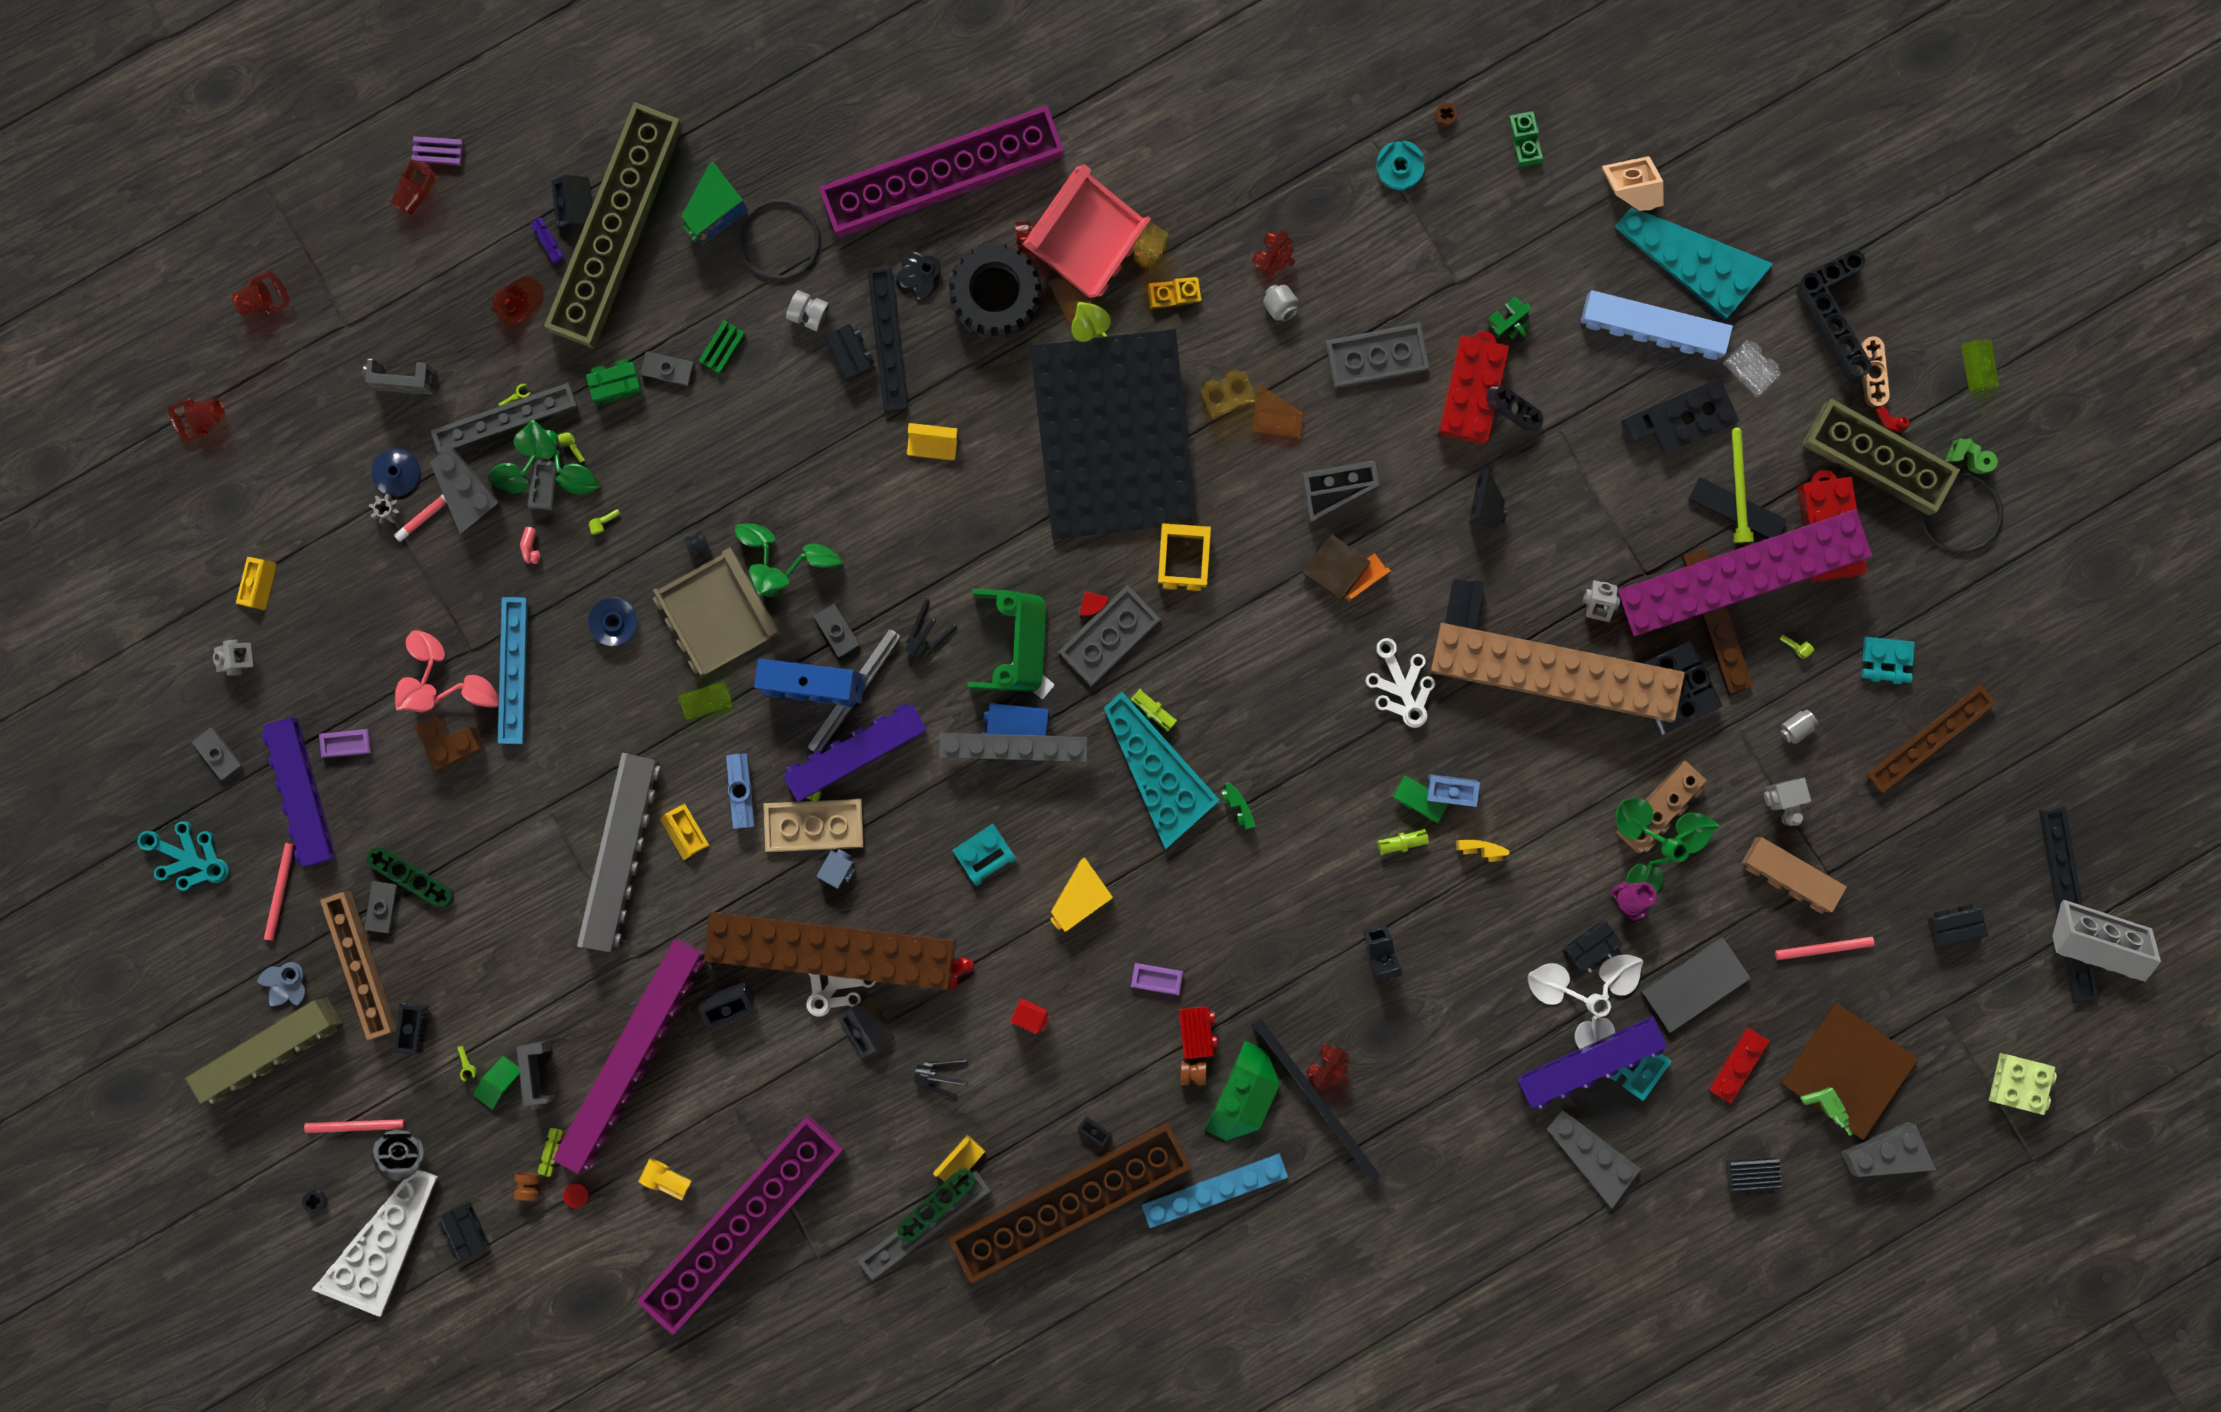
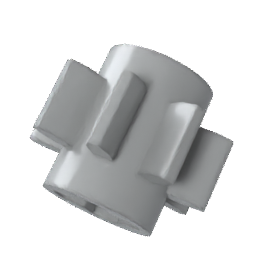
[369,494,401,525]

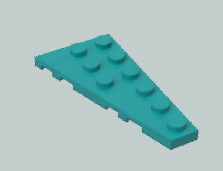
[1615,207,1773,320]
[1104,692,1220,849]

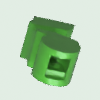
[1945,438,1998,474]

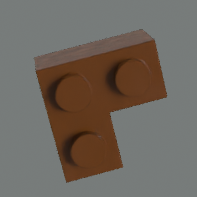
[414,715,485,771]

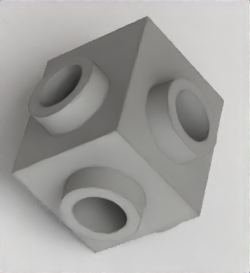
[1583,580,1620,622]
[213,640,253,676]

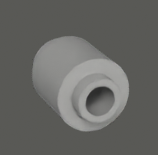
[1780,709,1818,744]

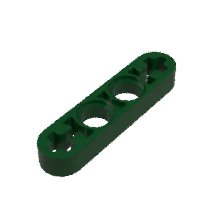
[367,847,454,907]
[897,1168,975,1242]

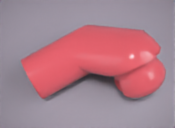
[520,527,540,564]

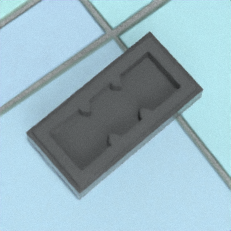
[641,351,694,387]
[527,460,558,511]
[814,604,860,658]
[192,727,243,781]
[364,881,398,933]

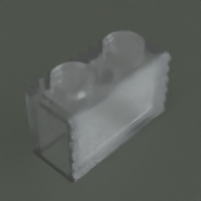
[1723,340,1781,397]

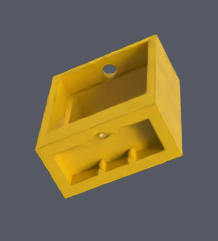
[1158,524,1211,591]

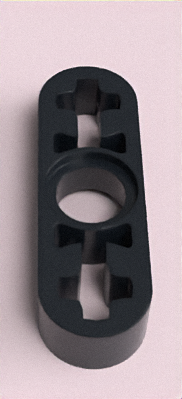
[1486,386,1543,431]

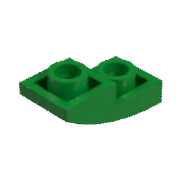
[1509,111,1543,167]
[1392,776,1449,823]
[1221,783,1256,829]

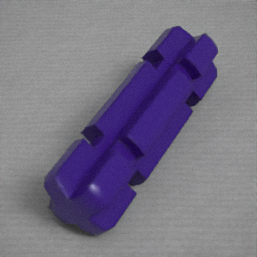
[531,218,565,264]

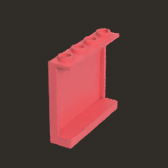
[1023,164,1151,298]

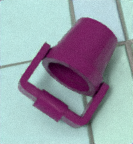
[1610,881,1656,921]

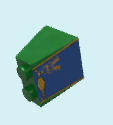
[681,162,748,246]

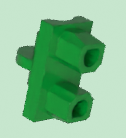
[1486,297,1532,340]

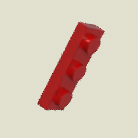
[1708,1027,1769,1103]

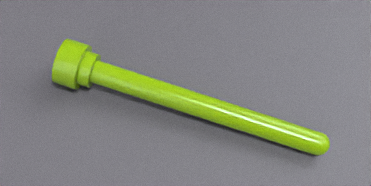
[1732,427,1754,544]

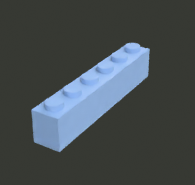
[1580,290,1733,360]

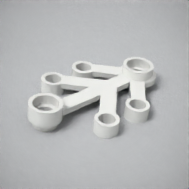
[1365,638,1435,728]
[807,973,876,1017]

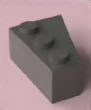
[430,446,499,534]
[1300,461,1379,522]
[1841,1122,1936,1177]

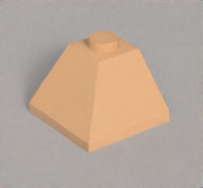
[1602,157,1664,211]

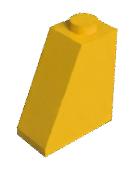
[1050,858,1113,932]

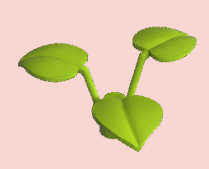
[1071,302,1111,342]

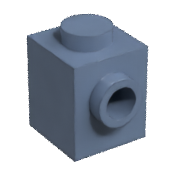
[816,849,855,888]

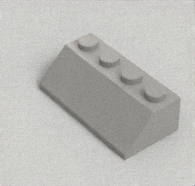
[2053,900,2161,982]

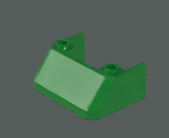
[968,589,1046,692]

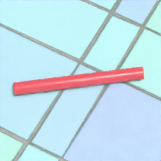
[264,843,295,941]
[1775,937,1874,960]
[304,1119,405,1133]

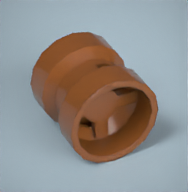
[1181,1061,1206,1086]
[513,1173,540,1201]

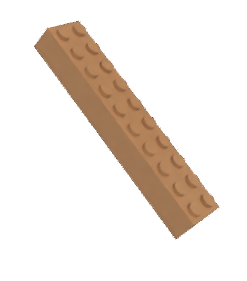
[1431,623,1685,722]

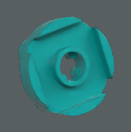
[1376,141,1425,191]

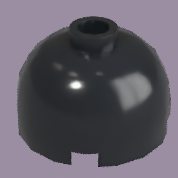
[372,1130,424,1181]

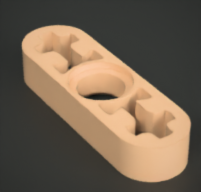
[1861,336,1889,408]

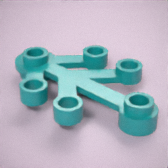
[137,821,229,891]

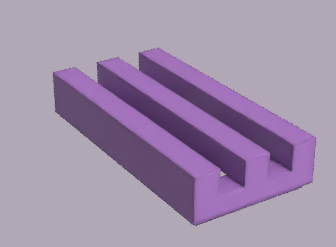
[412,136,463,165]

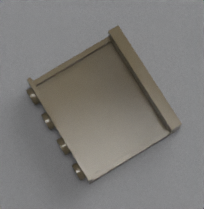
[653,547,780,677]

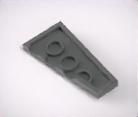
[1546,1109,1641,1208]

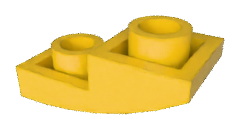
[1147,277,1201,309]
[1456,840,1509,862]

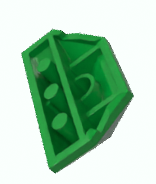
[1204,1041,1280,1141]

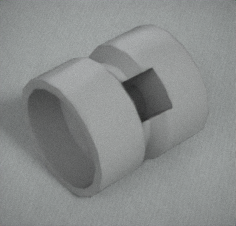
[786,290,830,332]

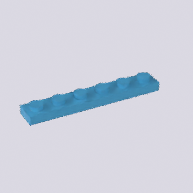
[498,597,528,744]
[1141,1153,1288,1228]

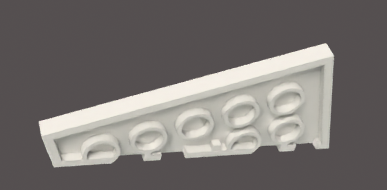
[312,1169,438,1317]

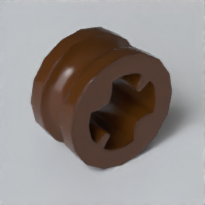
[1434,103,1458,127]

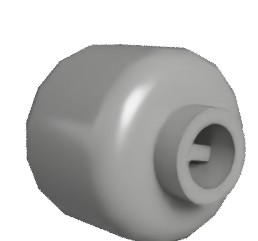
[1263,285,1299,321]

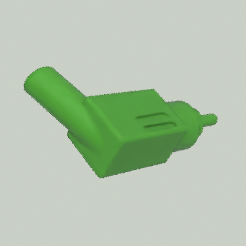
[1800,1087,1852,1136]

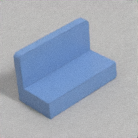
[1427,774,1480,807]

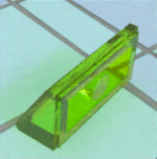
[1961,339,1999,391]
[678,682,733,720]

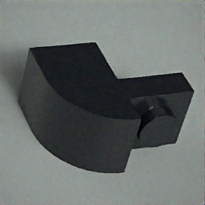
[1363,925,1403,982]

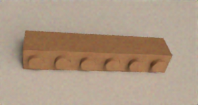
[320,892,396,1040]

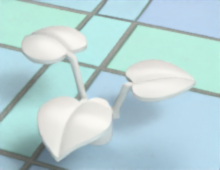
[1528,955,1643,1049]

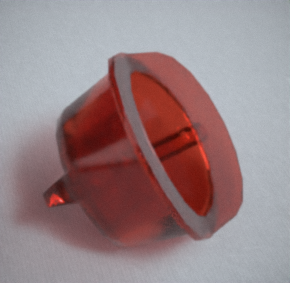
[490,276,544,325]

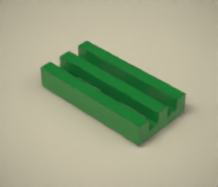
[699,320,745,374]

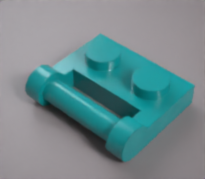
[952,824,1017,887]

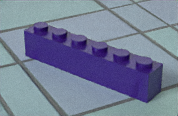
[783,703,927,802]
[262,717,336,867]
[1518,1016,1667,1109]

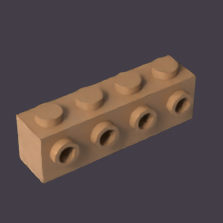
[1616,760,1707,853]
[1741,837,1847,914]

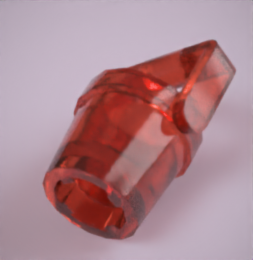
[391,160,437,215]
[232,270,290,316]
[167,398,225,442]

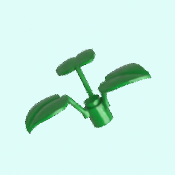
[488,419,601,494]
[734,523,844,598]
[1615,798,1719,894]

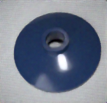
[372,448,421,497]
[588,597,637,646]

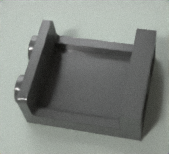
[363,358,438,395]
[517,1040,557,1110]

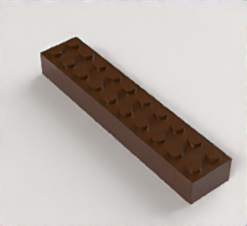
[704,912,957,990]
[948,1121,1191,1284]

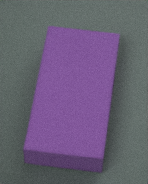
[319,729,372,759]
[1131,963,1183,996]

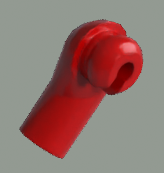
[1874,405,1909,433]
[951,958,974,989]

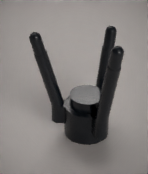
[905,598,957,660]
[914,1060,968,1099]

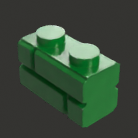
[586,360,644,406]

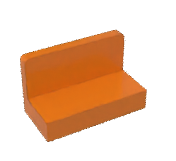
[1345,553,1390,601]

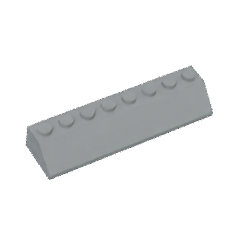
[577,753,661,952]

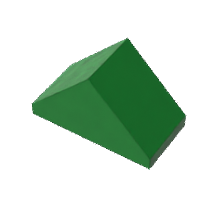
[473,1056,520,1110]

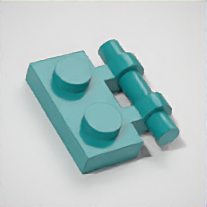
[1861,637,1915,684]
[1610,1054,1672,1101]

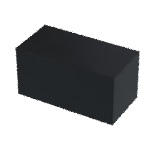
[1077,1116,1111,1147]

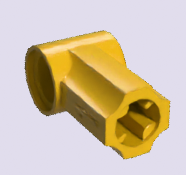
[638,1158,692,1200]

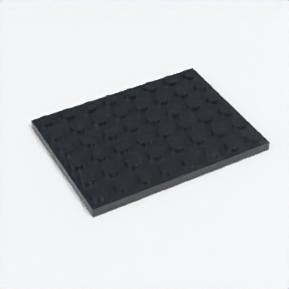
[1030,328,1197,540]

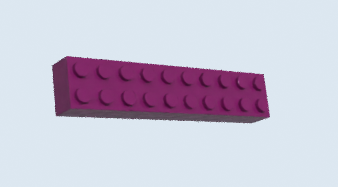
[819,105,1064,239]
[1618,509,1872,638]
[552,939,706,1174]
[636,1115,844,1335]

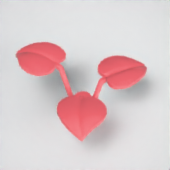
[395,630,499,713]

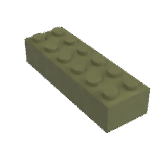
[1801,399,1960,516]
[185,998,342,1104]

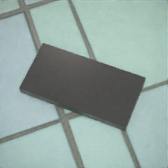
[1325,323,1430,389]
[1058,585,1161,687]
[1641,937,1750,1033]

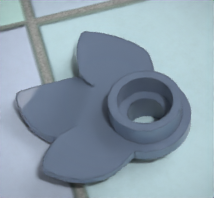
[257,962,305,1006]

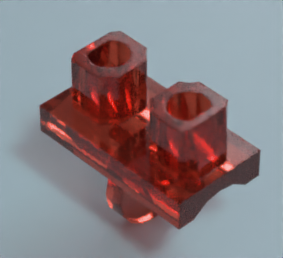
[1252,230,1295,279]
[1306,1044,1349,1090]

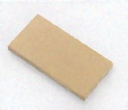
[763,799,864,852]

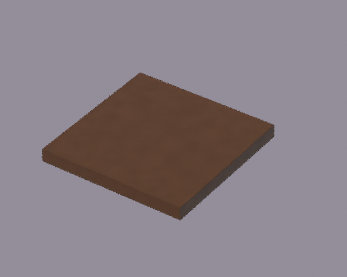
[1781,1002,1918,1140]

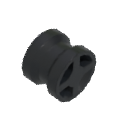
[684,530,712,560]

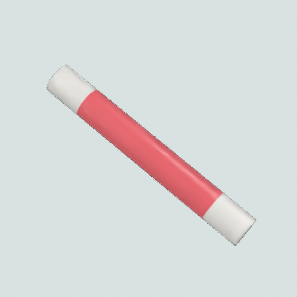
[394,494,447,542]

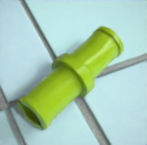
[1130,689,1177,732]
[1377,829,1429,856]

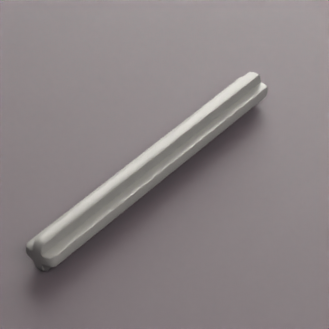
[808,630,901,753]

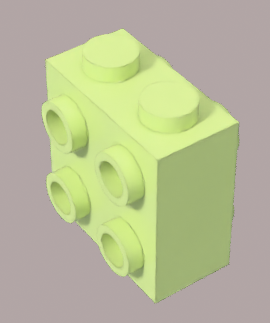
[1989,1053,2056,1115]

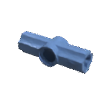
[726,753,755,829]

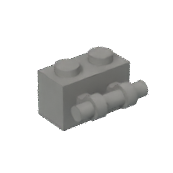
[1764,778,1811,826]

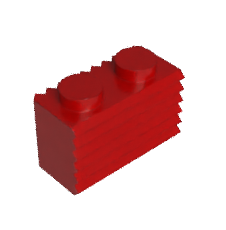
[1010,998,1050,1034]
[1179,1006,1218,1059]

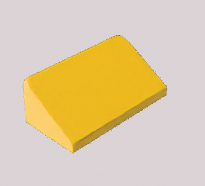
[236,557,277,610]
[660,804,709,860]

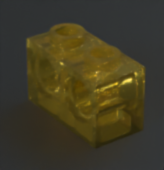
[1133,221,1170,269]
[1199,369,1256,419]

